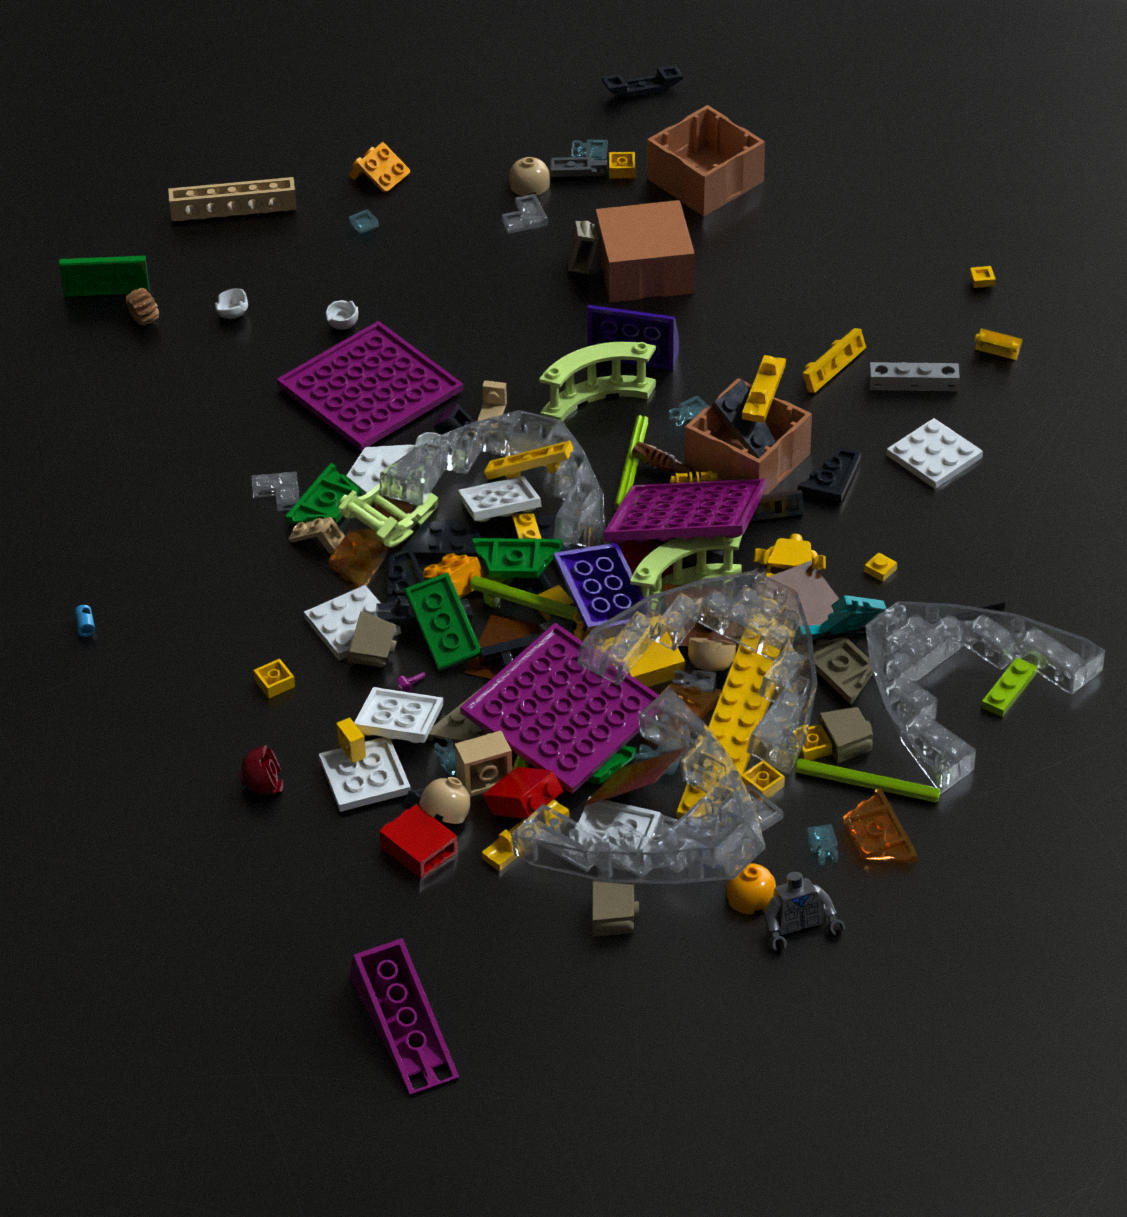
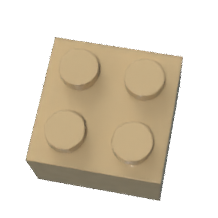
[455,731,512,797]

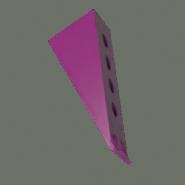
[349,938,459,1096]

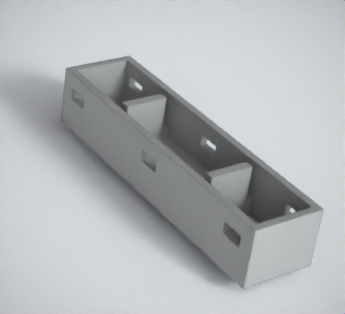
[869,362,960,391]

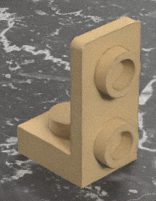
[477,380,507,432]
[288,517,346,554]

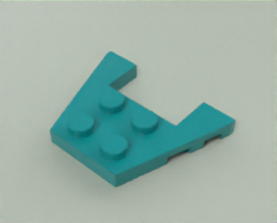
[789,595,886,644]

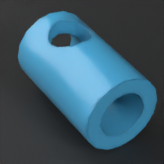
[74,605,95,637]

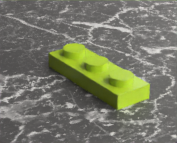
[981,657,1038,717]

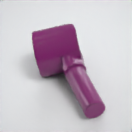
[396,672,426,692]

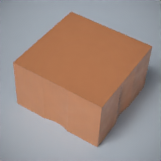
[647,105,765,217]
[596,200,695,302]
[685,378,812,495]

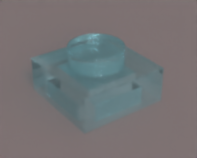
[349,209,379,234]

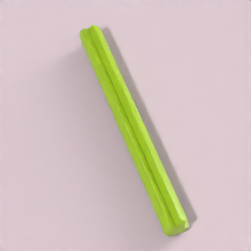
[615,415,648,511]
[470,576,582,621]
[795,759,940,803]

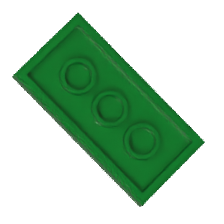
[59,256,150,297]
[404,572,481,672]

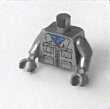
[764,872,845,950]

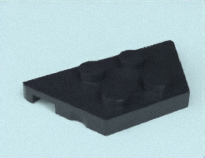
[402,521,482,560]

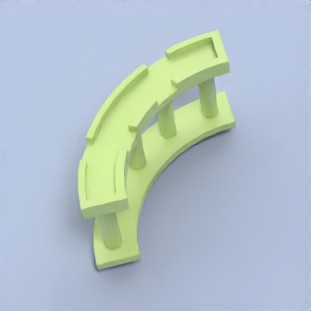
[539,342,656,424]
[338,467,438,547]
[630,534,743,613]

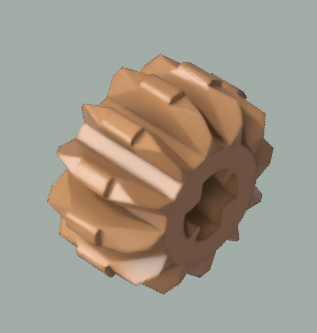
[126,288,159,326]

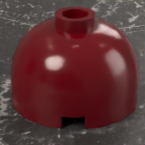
[239,745,283,796]

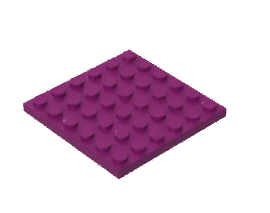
[277,321,463,451]
[604,478,767,543]
[460,623,667,794]

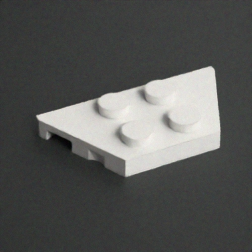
[346,445,415,506]

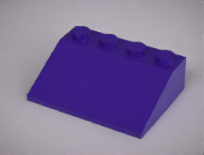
[587,305,679,370]
[553,543,652,637]

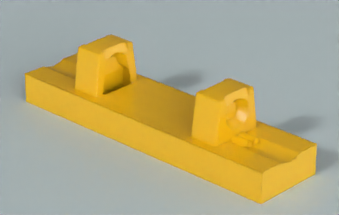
[802,328,866,393]
[742,355,786,423]
[484,440,573,480]
[482,800,569,871]

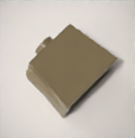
[567,220,599,274]
[347,611,397,668]
[819,707,873,763]
[593,881,639,937]

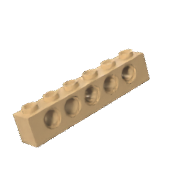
[168,177,297,221]

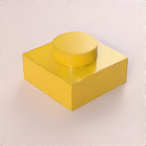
[969,266,996,288]
[864,552,897,581]

